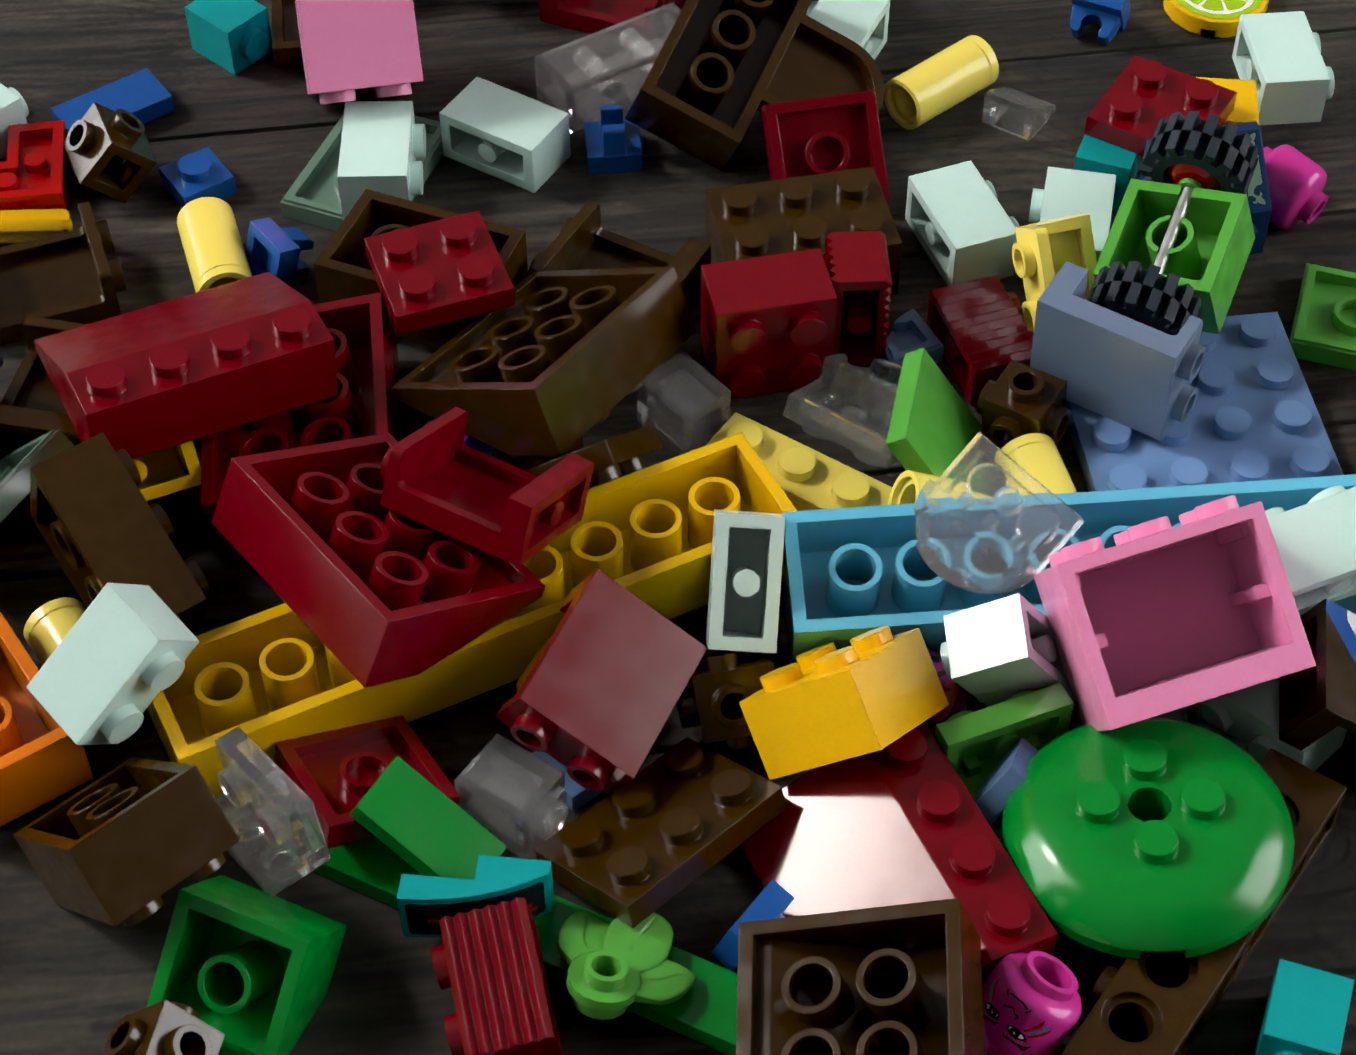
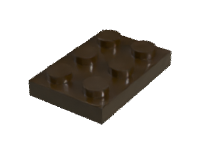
[535,737,786,928]

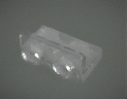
[215,727,331,896]

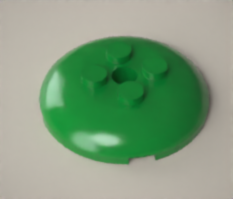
[1002,717,1295,960]

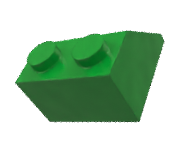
[146,875,347,1055]

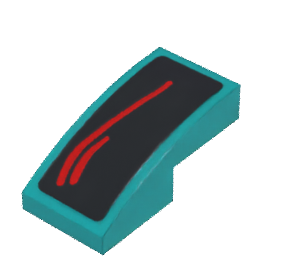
[396,855,555,938]

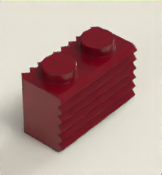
[825,231,892,368]
[926,275,1034,408]
[431,897,564,1055]

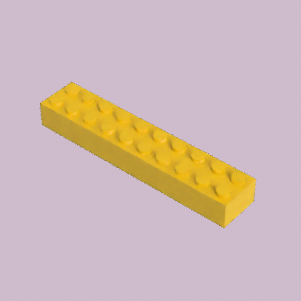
[147,432,797,798]

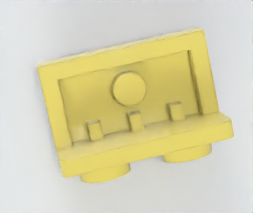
[1012,213,1097,333]

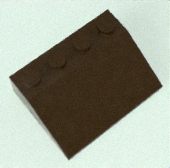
[391,266,696,461]
[736,898,985,1055]

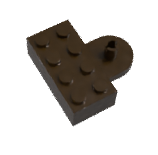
[625,0,884,171]

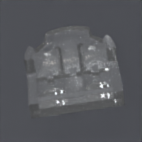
[783,353,902,468]
[914,432,1085,594]

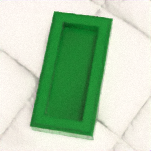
[349,756,507,880]

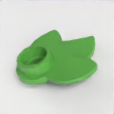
[557,910,696,1020]

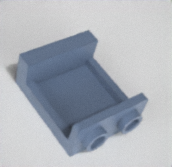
[1030,261,1206,441]

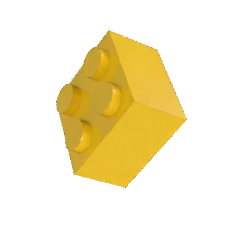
[739,625,949,780]

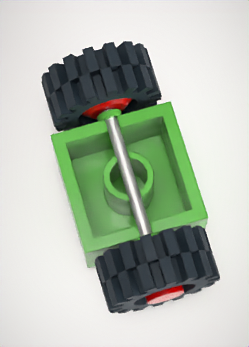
[1087,111,1259,335]

